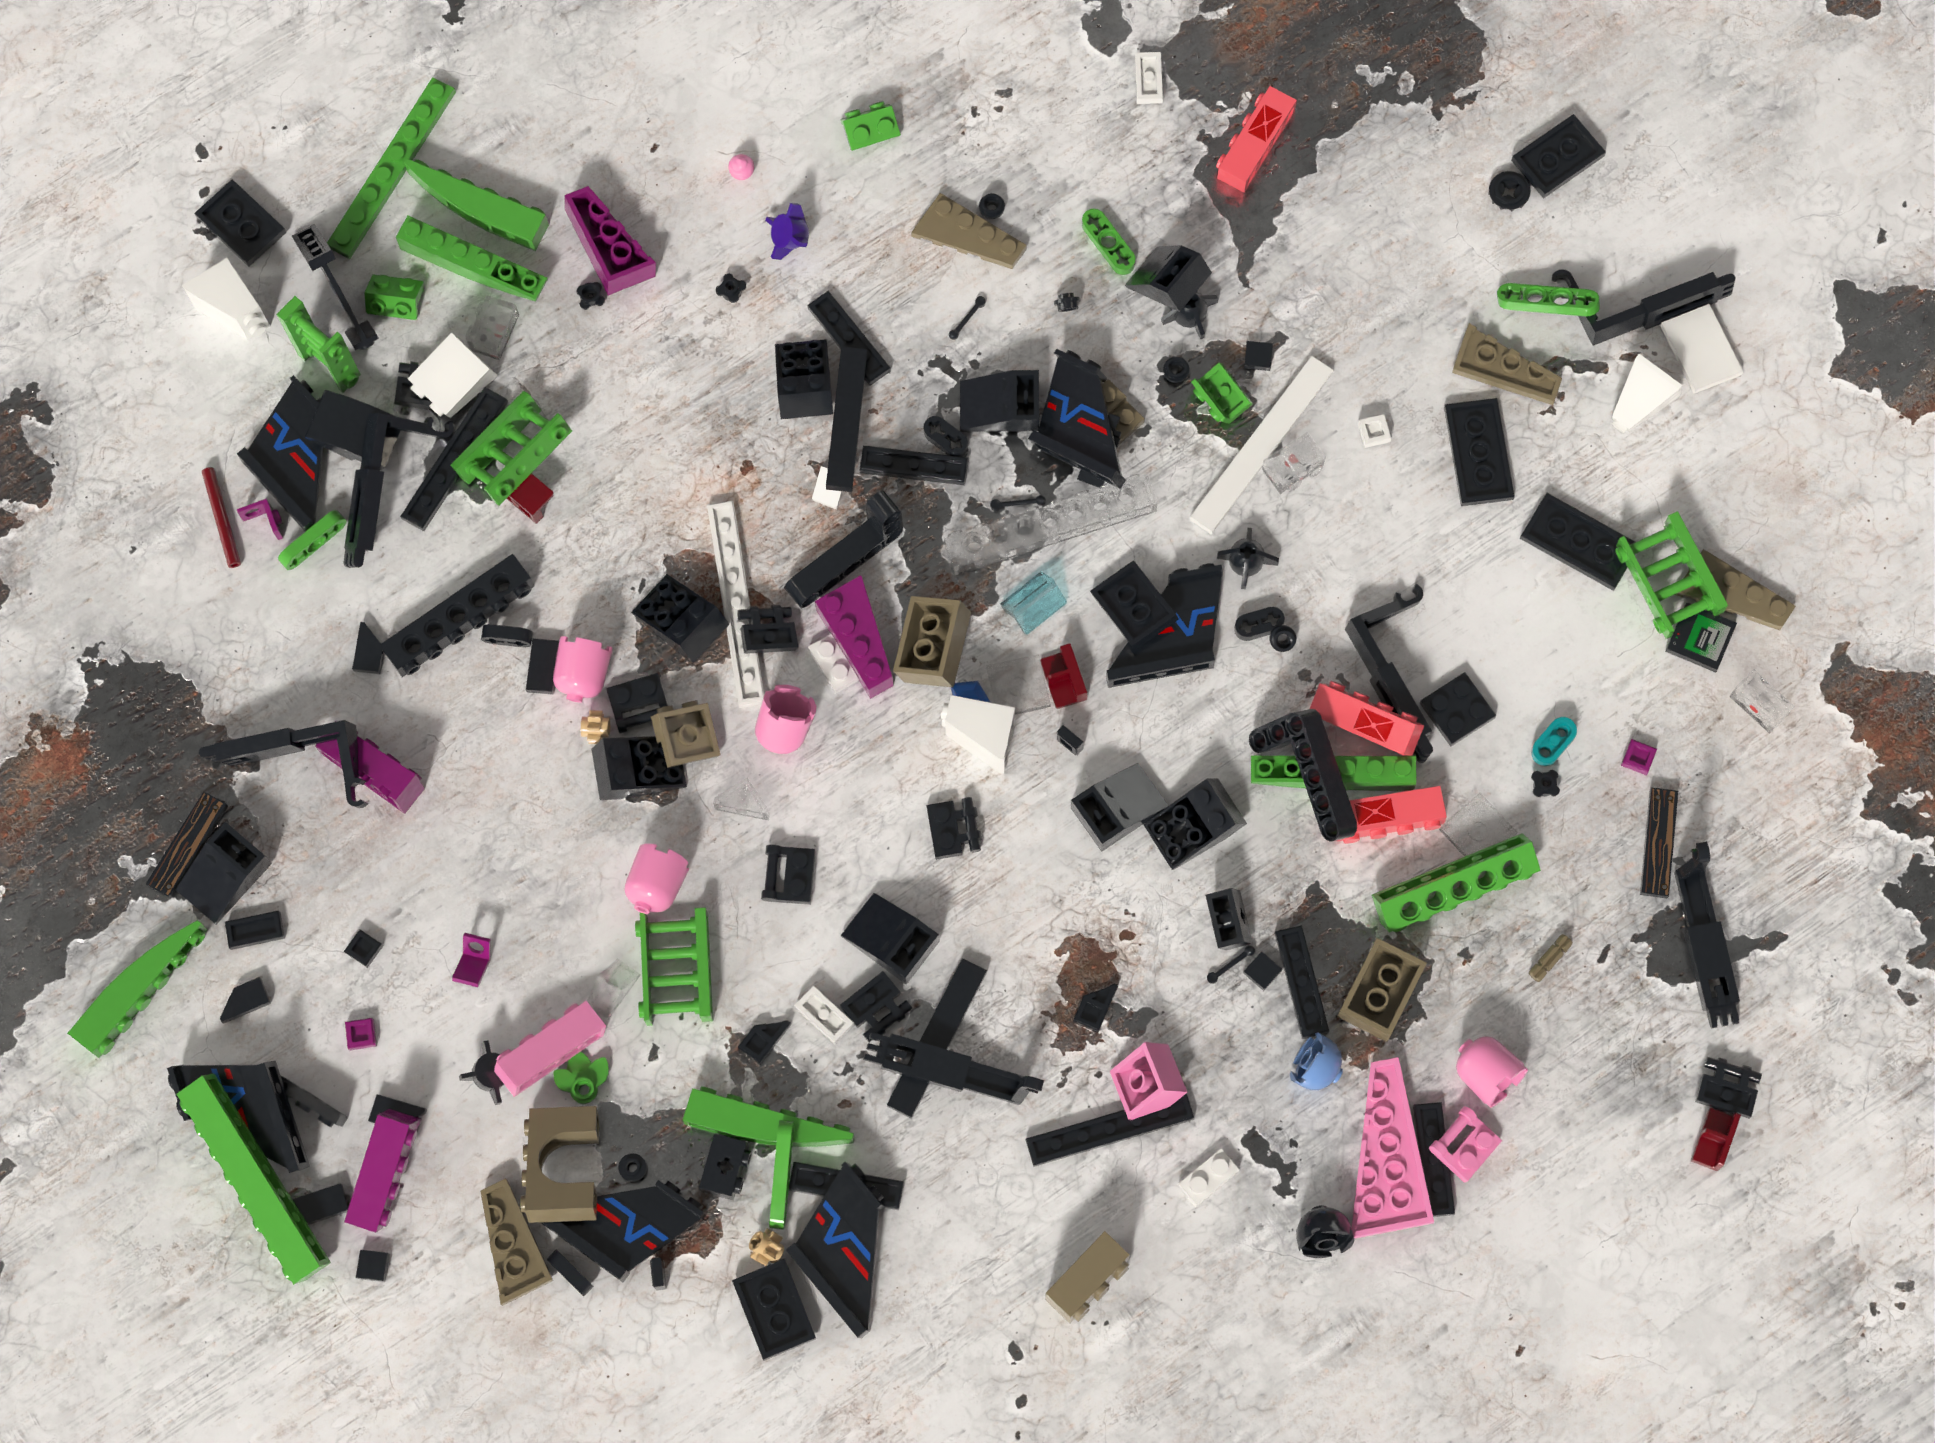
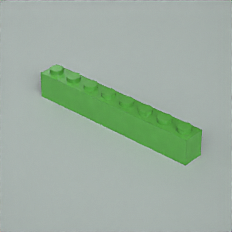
[177,1074,331,1285]

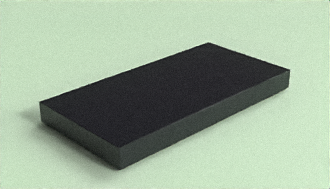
[1444,398,1515,506]
[1520,493,1635,591]

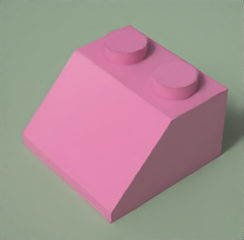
[1110,1042,1187,1120]

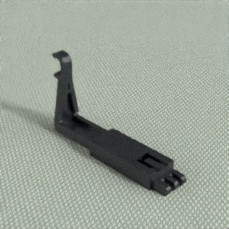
[1551,269,1736,346]
[343,413,454,568]
[1345,584,1433,763]
[199,720,369,808]
[1674,841,1740,1029]
[863,1033,1044,1105]

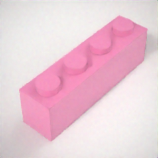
[494,1001,606,1097]

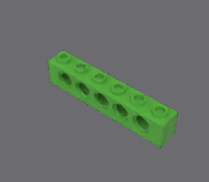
[1372,833,1541,933]

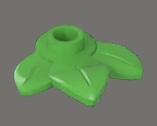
[553,1052,609,1104]

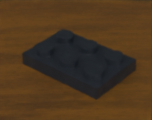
[1511,114,1606,199]
[194,179,287,267]
[1090,560,1179,650]
[732,1259,816,1361]

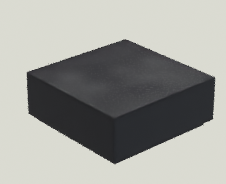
[1244,341,1273,371]
[1057,725,1084,756]
[344,929,383,968]
[1243,951,1283,991]
[356,1250,390,1282]
[650,1258,667,1291]

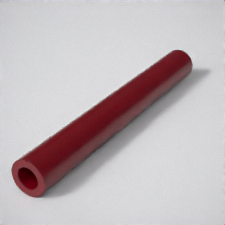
[201,467,241,568]

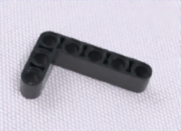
[784,491,903,609]
[1249,709,1357,842]

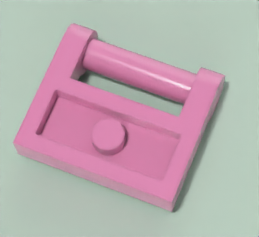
[1429,1106,1502,1183]

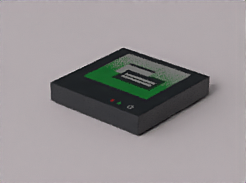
[1665,602,1737,673]

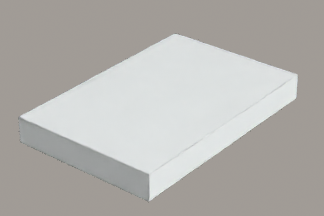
[1660,304,1743,394]

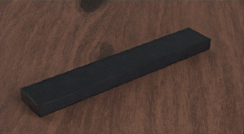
[826,347,867,492]
[400,387,508,531]
[887,958,987,1119]
[1025,1093,1194,1167]

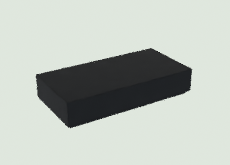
[526,638,559,695]
[225,910,285,950]
[292,1183,349,1225]

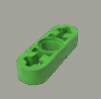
[1082,209,1135,275]
[278,510,347,570]

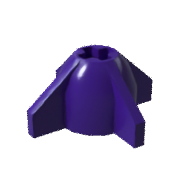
[765,203,809,260]

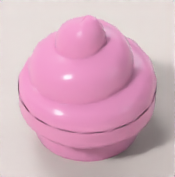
[728,154,754,180]

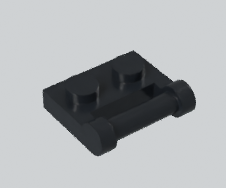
[606,673,668,734]
[761,845,815,905]

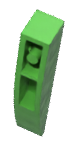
[404,158,549,251]
[396,215,548,302]
[1251,755,1416,791]
[67,920,208,1058]
[683,1086,855,1147]

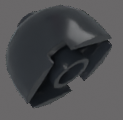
[1296,1205,1355,1258]

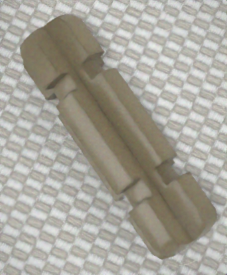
[1529,934,1573,982]

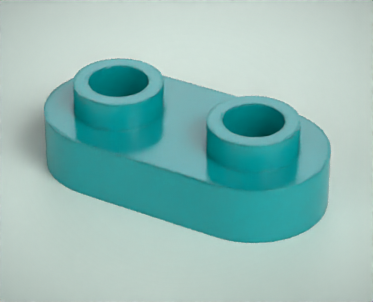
[1531,717,1577,766]

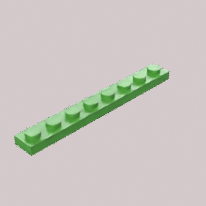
[327,77,456,259]

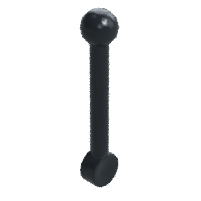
[949,296,986,340]
[990,495,1046,511]
[1207,945,1255,984]

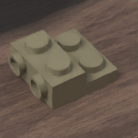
[1102,379,1145,445]
[651,700,721,768]

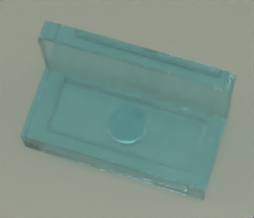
[1000,571,1067,634]

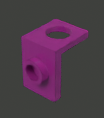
[237,498,283,540]
[452,933,491,987]

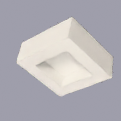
[1358,414,1391,448]

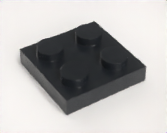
[1419,672,1496,747]

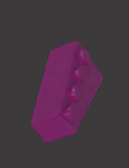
[564,186,656,295]
[815,575,894,699]
[315,721,425,814]
[344,1109,422,1233]

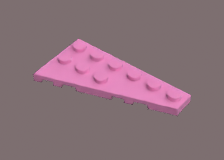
[1352,1057,1434,1239]

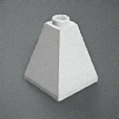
[1611,354,1682,433]

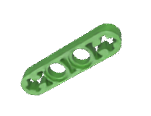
[1497,283,1600,316]
[769,1120,794,1229]

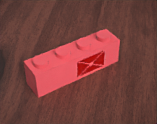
[1216,86,1297,193]
[1310,681,1424,756]
[1337,786,1447,844]

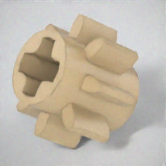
[581,710,611,744]
[749,1228,784,1266]

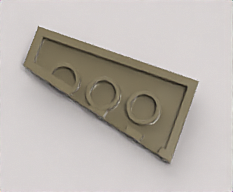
[911,193,1027,269]
[1452,323,1562,405]
[1675,549,1796,630]
[480,1178,554,1306]

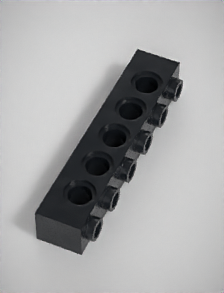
[380,554,534,677]

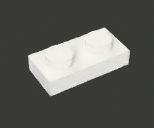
[1135,52,1163,104]
[808,634,859,694]
[794,986,854,1044]
[1178,1148,1239,1207]

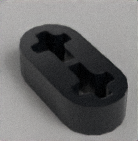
[923,416,968,457]
[1234,607,1285,641]
[481,624,533,647]
[546,1249,594,1296]

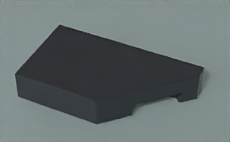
[352,622,384,674]
[220,977,271,1024]
[1073,983,1118,1033]
[738,1020,792,1065]
[368,1094,427,1123]

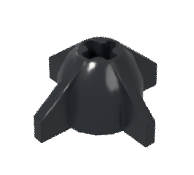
[1161,292,1218,340]
[1217,528,1279,589]
[459,1040,504,1105]

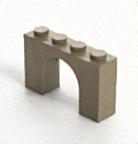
[520,1106,600,1223]

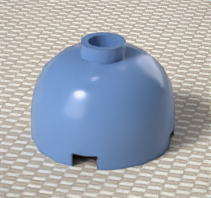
[1290,1033,1343,1090]

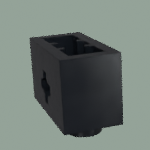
[1205,888,1253,950]
[699,1134,752,1201]

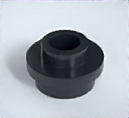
[979,193,1005,219]
[1054,293,1080,312]
[1163,357,1190,383]
[1269,625,1297,652]
[618,1153,647,1182]

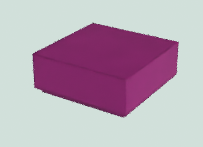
[1621,739,1657,776]
[345,1018,377,1051]

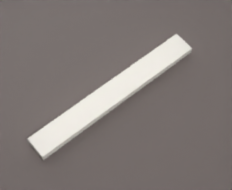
[1190,356,1334,535]
[707,501,764,708]

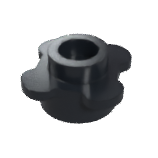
[716,273,746,303]
[576,282,605,310]
[1531,770,1560,797]

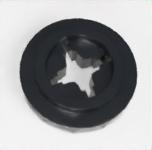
[1488,171,1531,212]

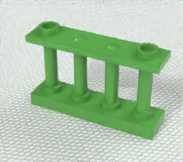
[276,296,361,393]
[451,391,572,506]
[1615,511,1728,639]
[635,907,713,1026]

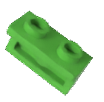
[840,101,901,151]
[364,274,424,320]
[1191,362,1253,424]

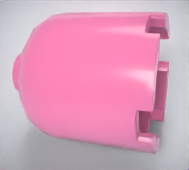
[553,636,613,703]
[755,685,817,754]
[624,844,689,914]
[1456,1036,1528,1108]

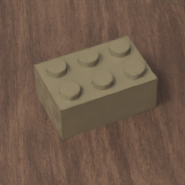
[893,596,971,687]
[1337,938,1427,1042]
[1045,1231,1130,1323]

